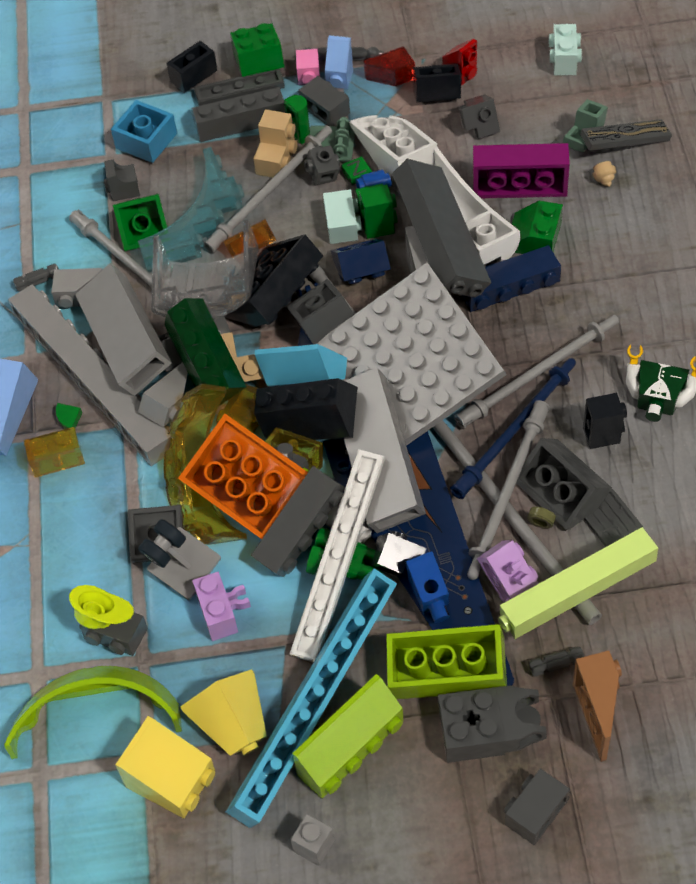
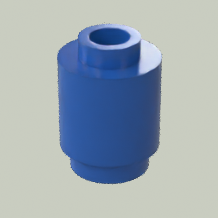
[356,169,392,189]

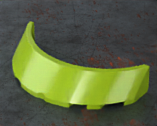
[4,666,182,759]

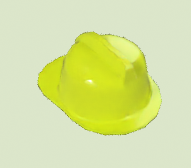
[69,585,134,629]

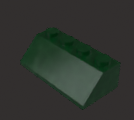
[164,298,246,413]

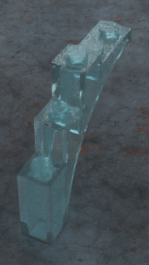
[138,147,244,273]

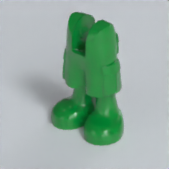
[306,527,383,580]

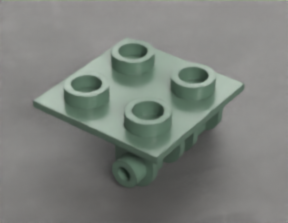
[306,117,355,162]

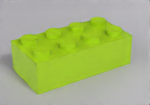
[387,624,507,699]

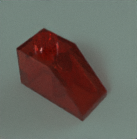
[364,46,415,86]

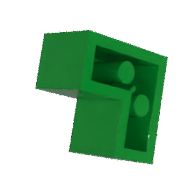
[355,183,398,239]

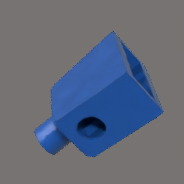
[406,551,450,623]

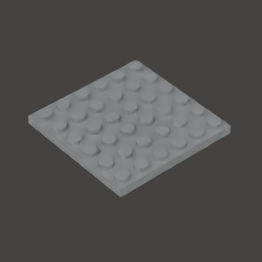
[313,263,507,446]

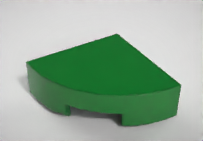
[56,403,82,433]

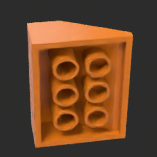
[178,414,308,539]

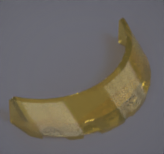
[164,384,247,545]

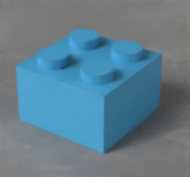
[111,100,177,163]

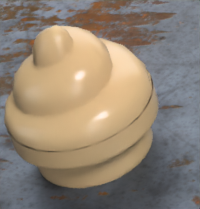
[592,161,616,187]

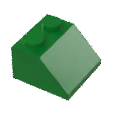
[512,200,563,254]

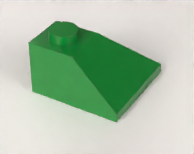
[113,193,170,251]

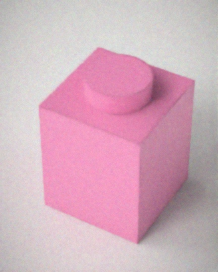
[296,49,320,85]

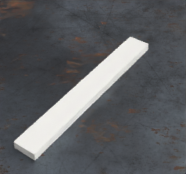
[290,449,385,663]

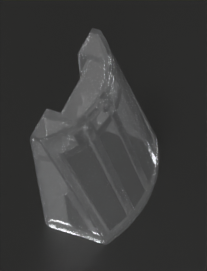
[151,220,259,319]

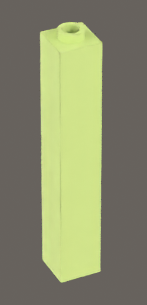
[498,527,658,639]

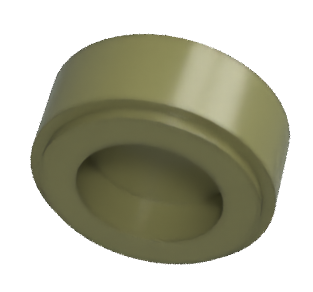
[527,507,556,529]

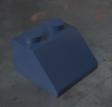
[330,238,391,284]

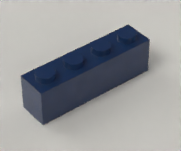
[461,245,561,312]

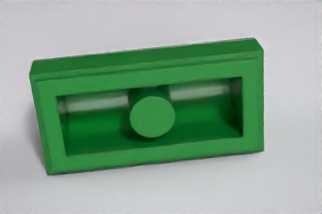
[284,95,310,145]

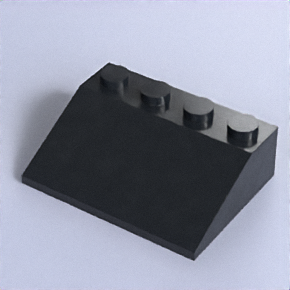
[212,234,323,326]

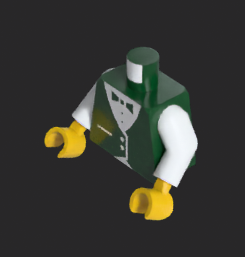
[626,345,696,422]

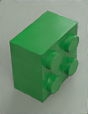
[230,23,285,77]

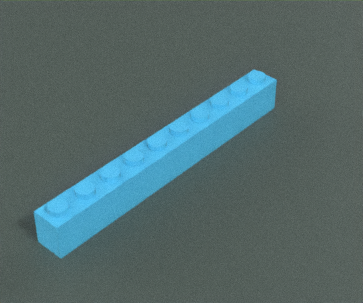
[226,568,397,828]

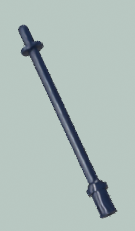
[450,358,576,499]

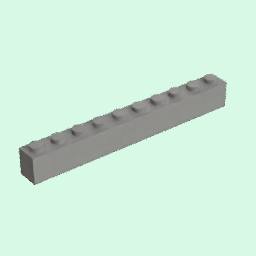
[8,284,176,466]

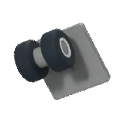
[138,519,221,600]

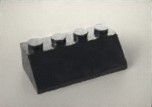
[254,378,358,446]

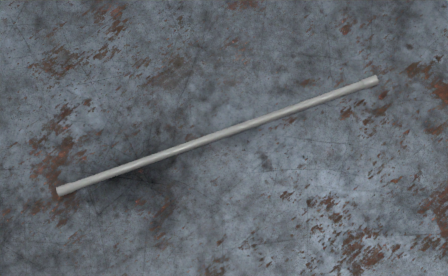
[309,265,602,625]

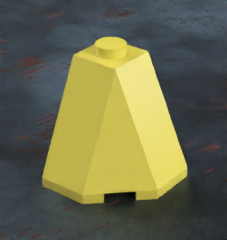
[180,669,267,756]

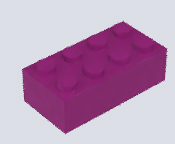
[473,143,570,199]

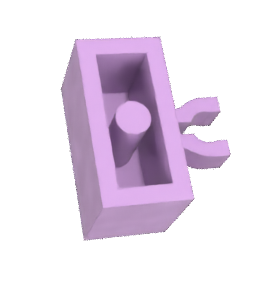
[477,540,539,603]
[192,571,251,641]

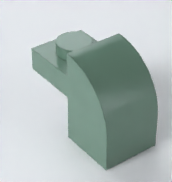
[563,99,608,152]

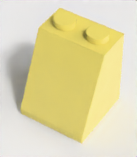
[115,716,215,818]

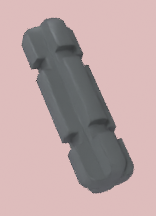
[13,263,59,291]
[529,646,584,676]

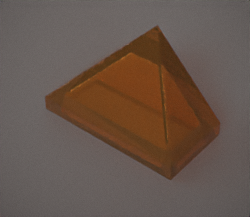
[223,219,276,263]

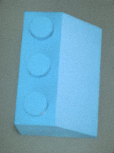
[255,344,347,387]

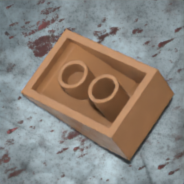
[573,650,622,761]

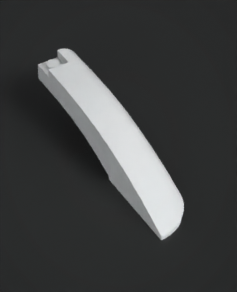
[349,115,520,264]

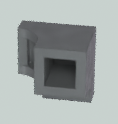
[459,94,500,138]
[104,159,140,201]

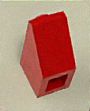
[442,39,477,85]

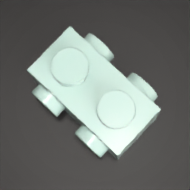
[549,24,582,75]

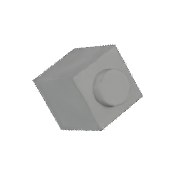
[291,814,335,866]

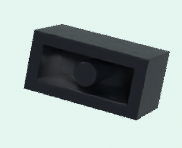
[166,41,218,93]
[413,64,461,103]
[583,393,627,449]

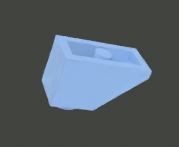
[325,35,353,89]

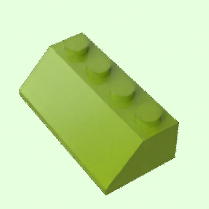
[292,674,404,799]

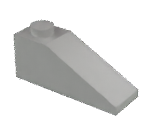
[138,362,188,428]

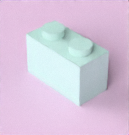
[323,189,362,244]

